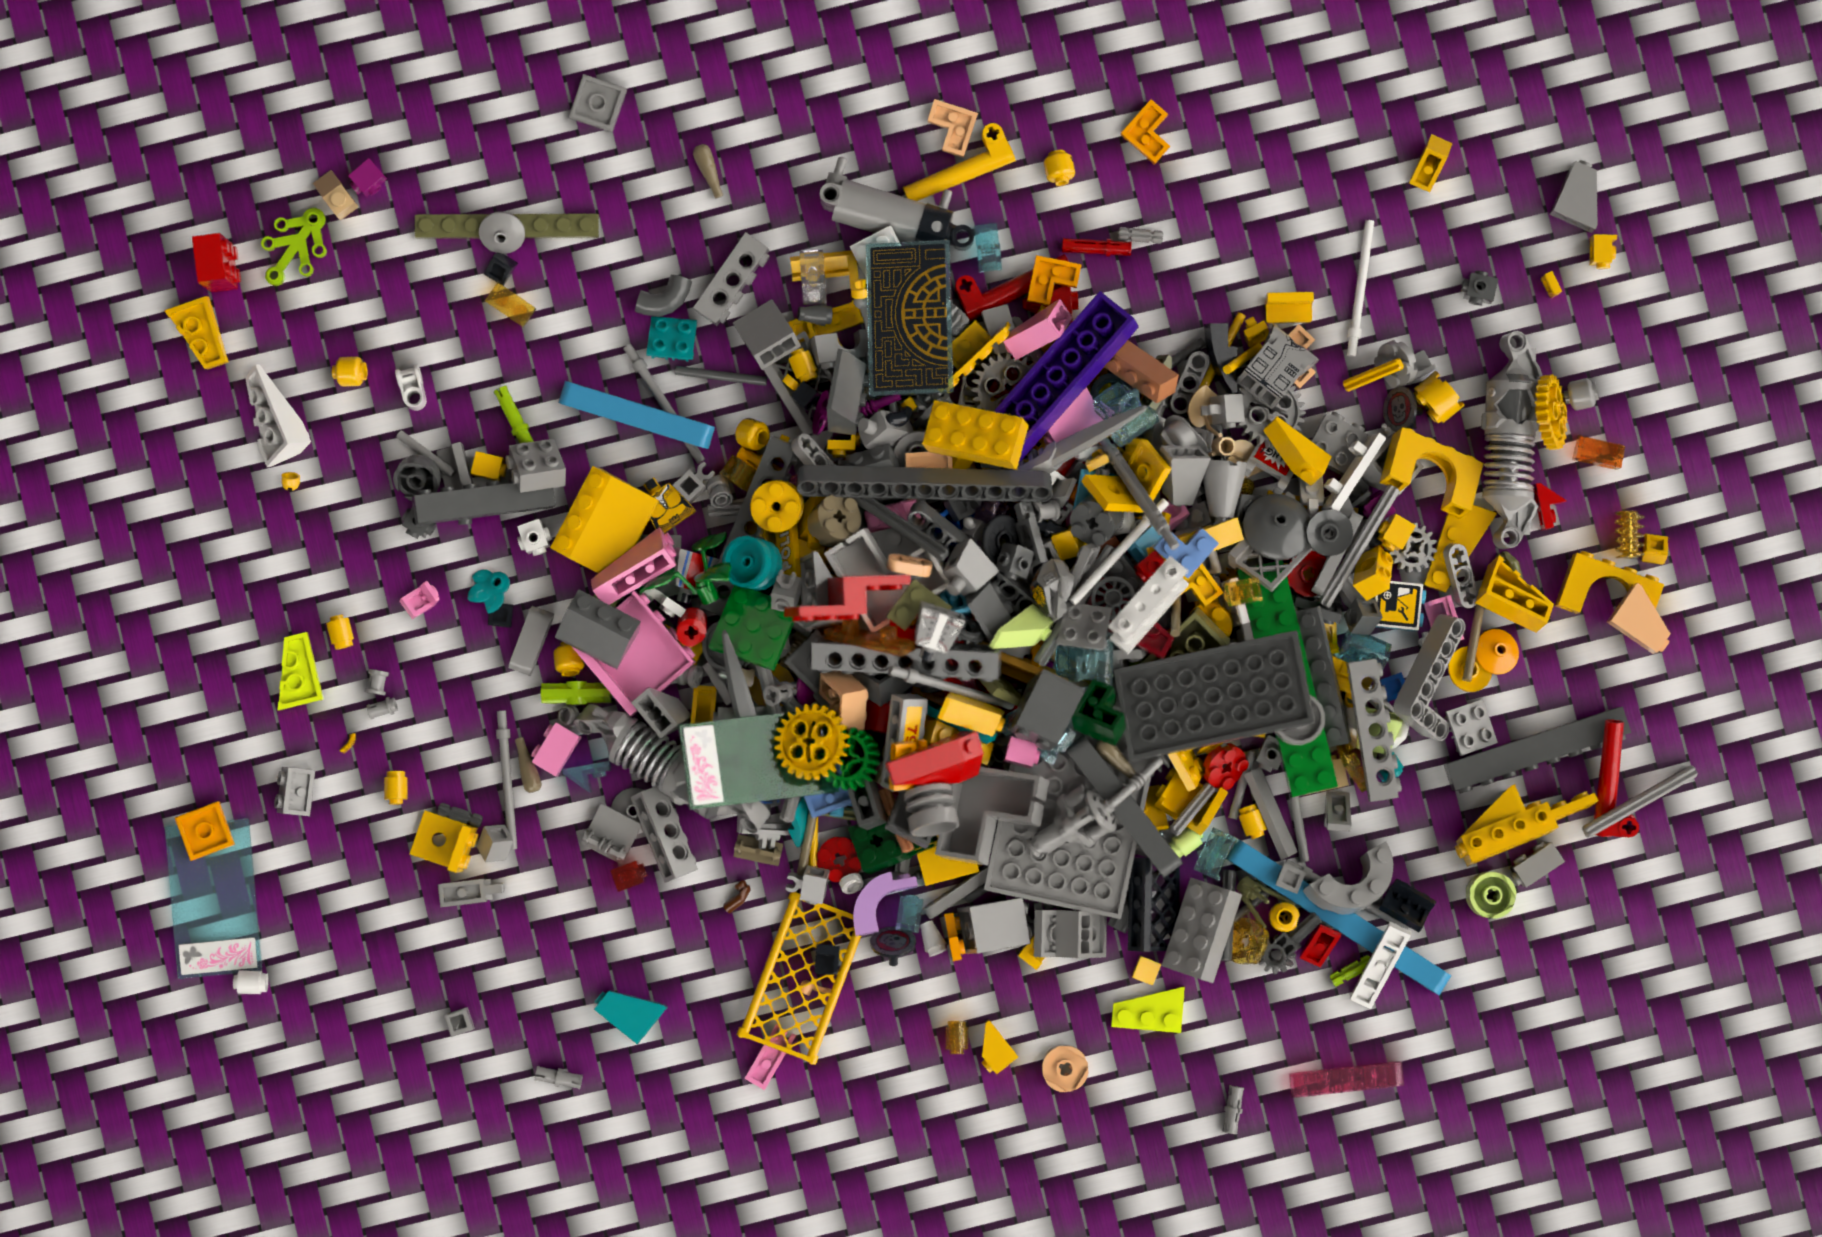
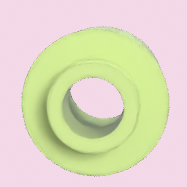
[1168,827,1204,858]

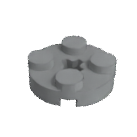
[1374,340,1417,388]

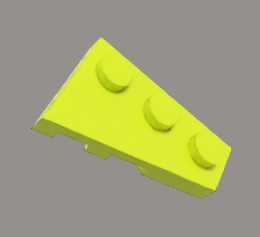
[277,632,324,711]
[1111,986,1185,1033]

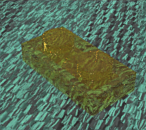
[485,282,536,328]

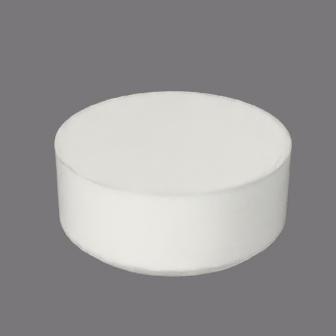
[839,873,864,894]

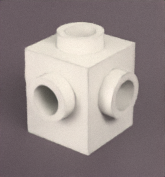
[517,519,552,556]

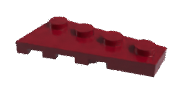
[1086,577,1174,660]

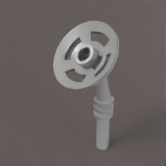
[1085,757,1163,832]

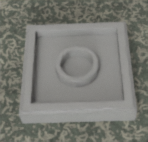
[569,74,627,133]

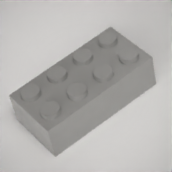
[1162,878,1242,983]

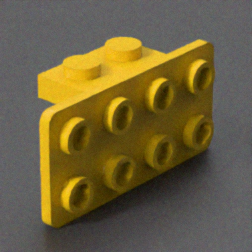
[938,320,1011,392]

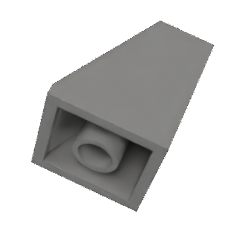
[957,898,1032,954]

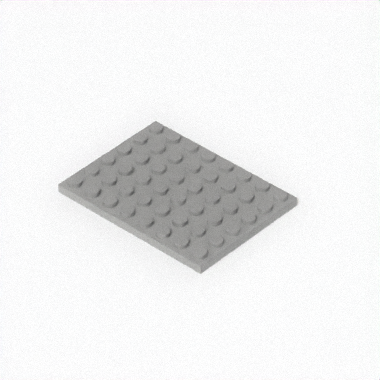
[984,717,1155,919]

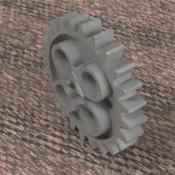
[970,352,1035,412]
[1236,386,1306,448]

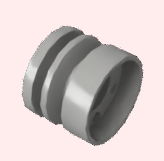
[903,783,959,837]

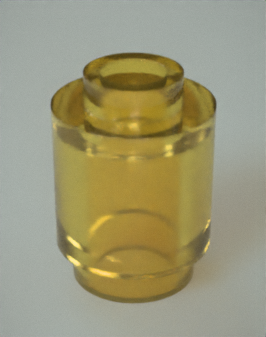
[945,1021,968,1054]

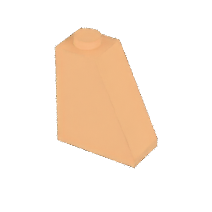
[1607,583,1670,654]

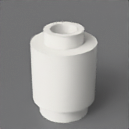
[233,970,268,994]

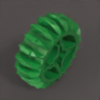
[818,727,881,791]

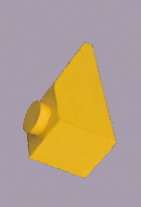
[1263,416,1332,486]

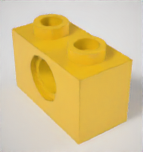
[1353,545,1393,601]

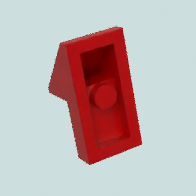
[1532,483,1567,531]
[1300,924,1341,968]

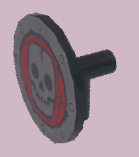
[1383,386,1423,432]
[870,926,916,966]

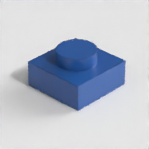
[1380,672,1405,702]

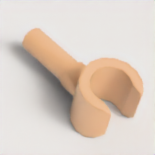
[800,980,832,996]

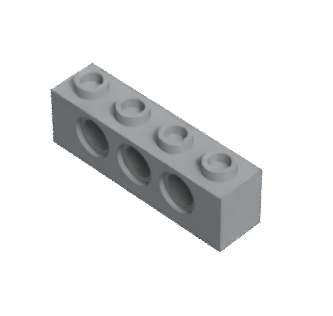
[693,232,770,326]
[631,785,698,883]

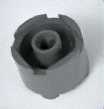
[1070,494,1124,546]

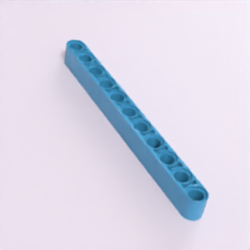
[1226,840,1452,995]

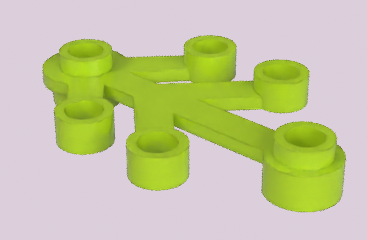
[261,208,327,286]

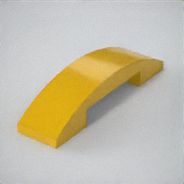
[788,295,872,343]

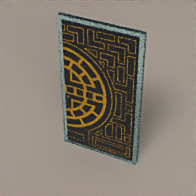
[866,239,954,397]

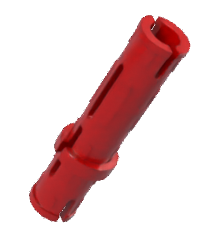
[1062,238,1132,257]

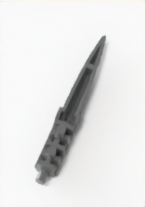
[722,630,784,800]

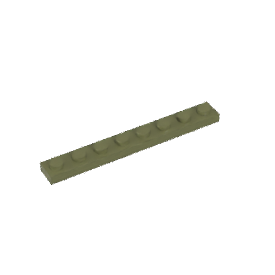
[415,214,599,239]

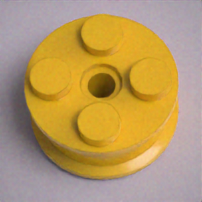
[750,480,804,532]

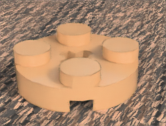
[1042,1045,1088,1092]

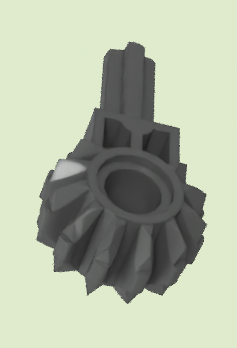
[1256,912,1322,975]

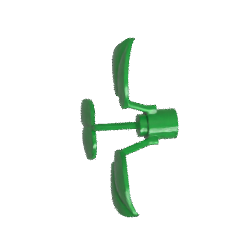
[639,532,732,605]

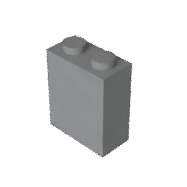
[733,299,801,370]

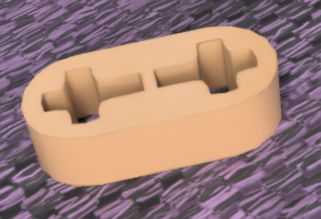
[886,554,933,577]

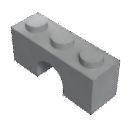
[809,329,872,369]

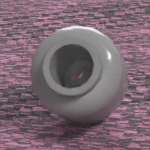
[1564,378,1599,411]

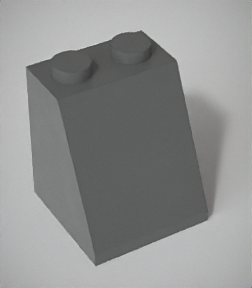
[1009,669,1085,751]

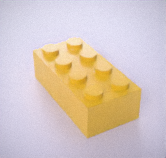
[922,400,1028,470]

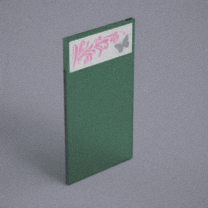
[678,712,839,810]

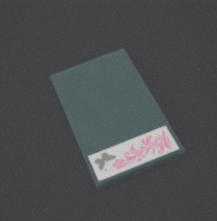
[165,818,262,980]

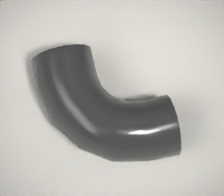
[635,275,692,317]

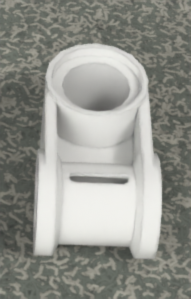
[395,364,427,411]

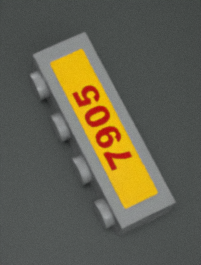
[880,694,928,791]

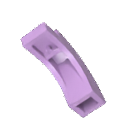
[853,872,918,937]

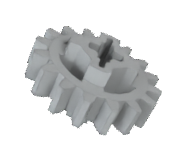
[1388,523,1437,573]

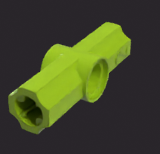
[541,681,612,705]

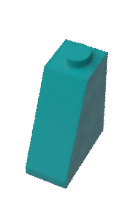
[594,990,668,1044]

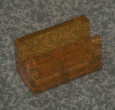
[1572,435,1625,470]

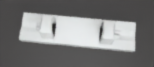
[1322,433,1386,511]
[1350,922,1411,1009]

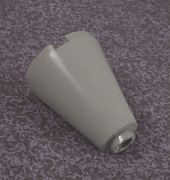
[1203,460,1247,522]

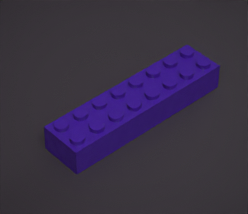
[993,291,1139,464]

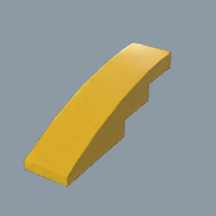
[1146,518,1244,561]

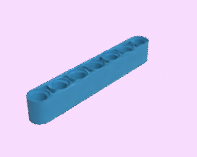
[559,381,715,449]

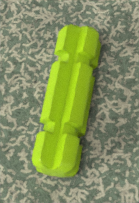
[1330,955,1371,986]

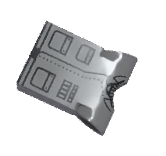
[1236,324,1319,410]

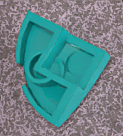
[788,782,809,847]

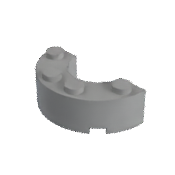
[1303,841,1393,914]

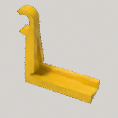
[790,250,867,299]

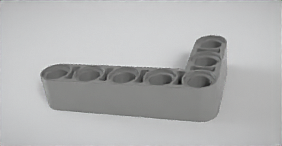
[1393,614,1465,741]

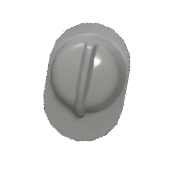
[1160,415,1209,455]

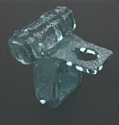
[1093,382,1159,447]
[1055,635,1114,686]

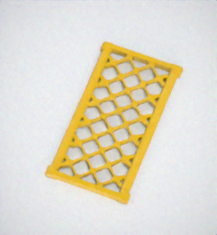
[736,891,861,1065]

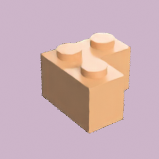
[819,671,868,733]

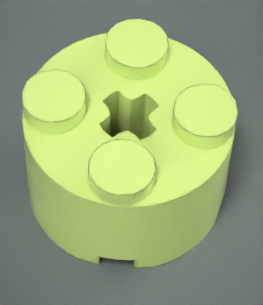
[1466,871,1516,919]

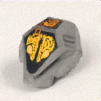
[1030,559,1074,622]

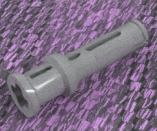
[763,680,798,706]

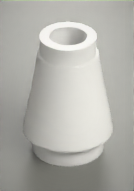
[920,920,947,957]

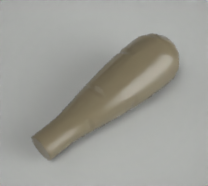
[693,144,724,199]
[515,737,542,793]
[1095,740,1136,779]

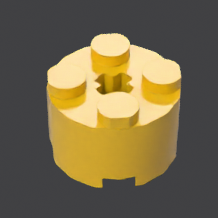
[1414,371,1465,424]

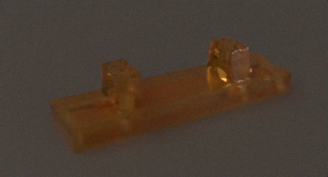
[824,619,915,657]

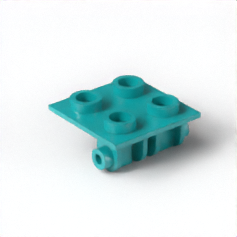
[646,316,697,362]

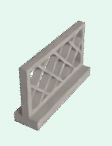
[763,331,833,436]
[1228,492,1330,592]

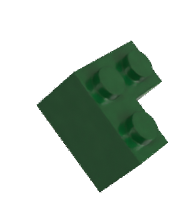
[1072,679,1126,746]

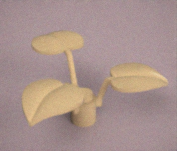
[1187,385,1264,478]

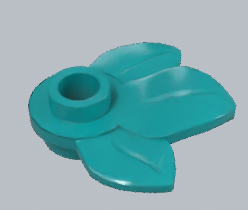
[468,570,510,614]

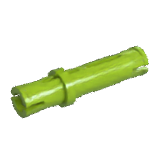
[493,386,534,443]

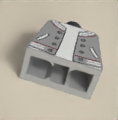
[914,601,965,661]

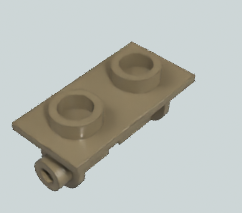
[733,834,783,866]

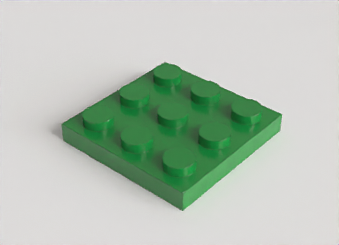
[709,585,799,671]

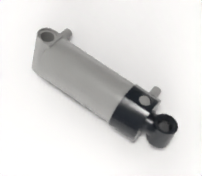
[820,157,974,251]

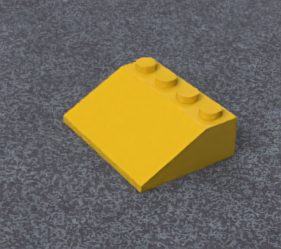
[550,466,659,573]

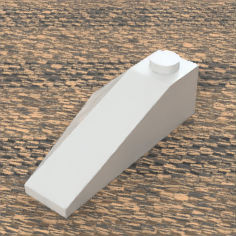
[245,364,311,467]

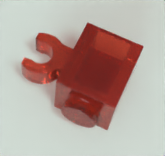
[610,860,648,892]

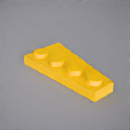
[1423,505,1497,593]

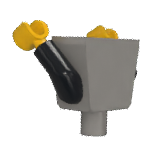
[858,396,918,452]

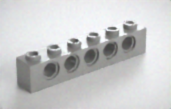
[1346,658,1401,802]

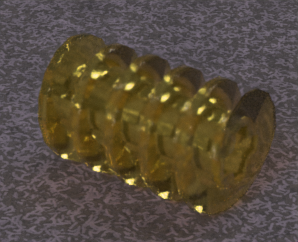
[1615,511,1645,559]

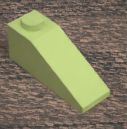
[989,604,1053,649]

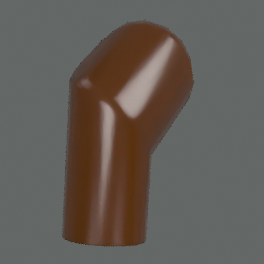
[723,880,751,913]

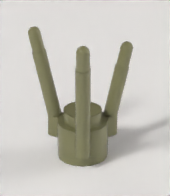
[1236,876,1296,929]

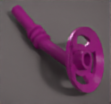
[812,390,901,436]

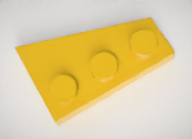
[164,296,229,369]

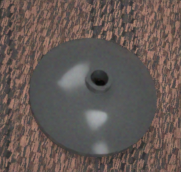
[1243,494,1311,560]

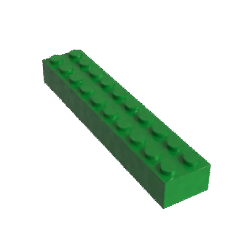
[1236,560,1338,798]

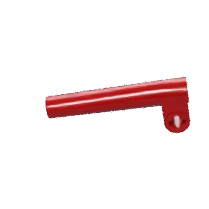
[955,254,1069,322]
[1594,719,1640,838]

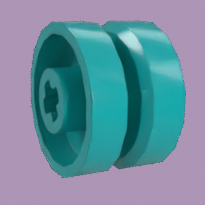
[722,536,782,590]

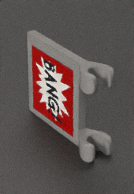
[1245,442,1294,494]

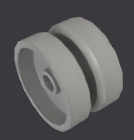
[1275,696,1325,745]

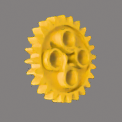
[1535,374,1567,450]
[774,704,850,781]

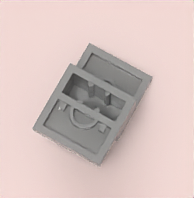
[1033,910,1107,958]

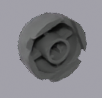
[393,455,441,500]

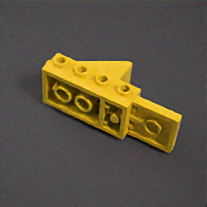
[1455,784,1598,867]

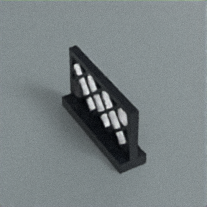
[1128,857,1180,952]

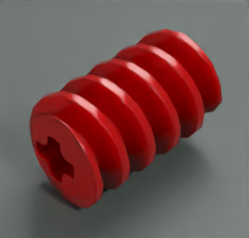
[676,607,707,647]

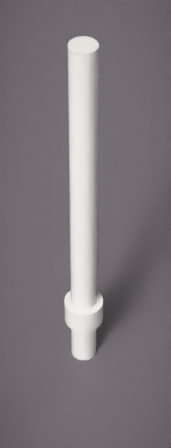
[1347,220,1374,357]
[1069,498,1169,605]

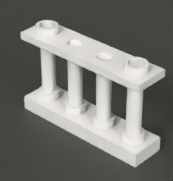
[1108,556,1189,655]

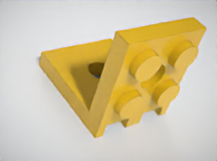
[1081,439,1172,513]
[410,810,479,873]

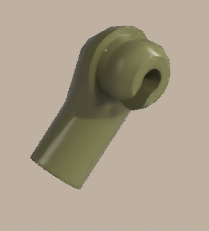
[1495,551,1523,579]

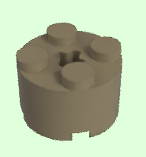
[807,495,861,548]

